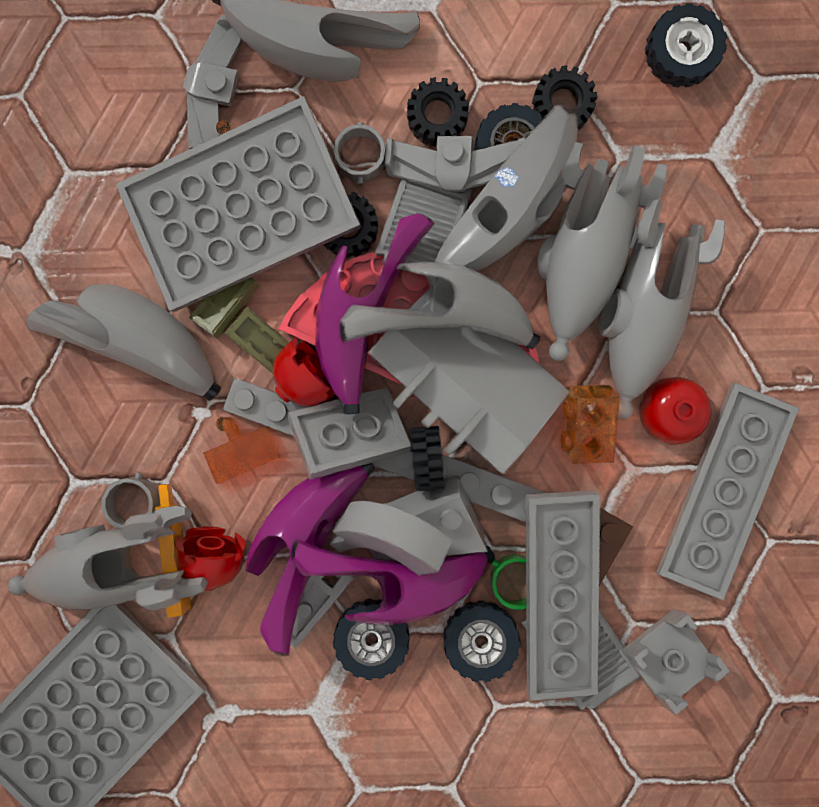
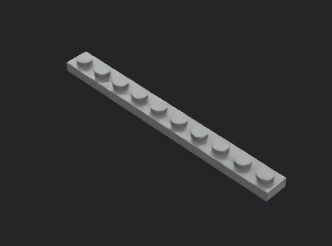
[223,378,546,522]

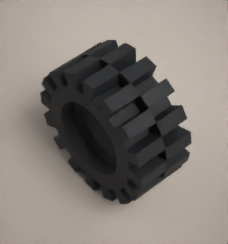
[532,65,597,130]
[407,77,469,147]
[323,192,379,258]
[410,425,444,492]

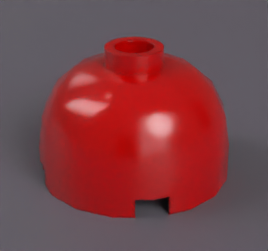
[272,337,335,407]
[639,377,712,445]
[174,526,245,591]

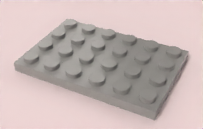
[116,96,361,312]
[0,604,207,807]

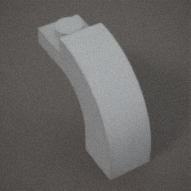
[329,501,453,575]

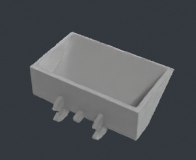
[368,289,570,474]

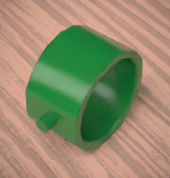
[490,554,526,610]

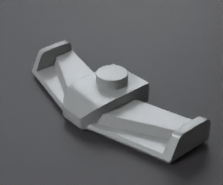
[183,15,243,150]
[385,136,525,192]

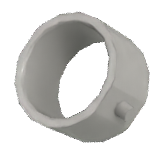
[334,122,386,185]
[101,472,160,528]

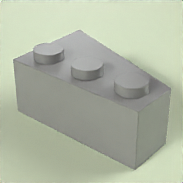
[369,475,487,561]

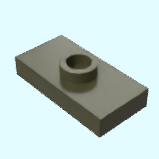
[189,278,260,339]
[224,307,289,374]

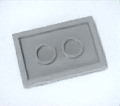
[288,387,411,480]

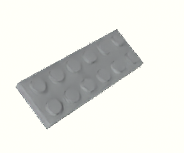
[656,383,799,600]
[526,490,600,701]

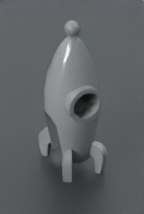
[537,142,667,361]
[598,199,725,420]
[8,506,208,610]

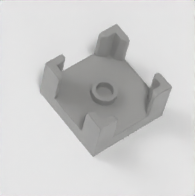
[621,609,730,715]

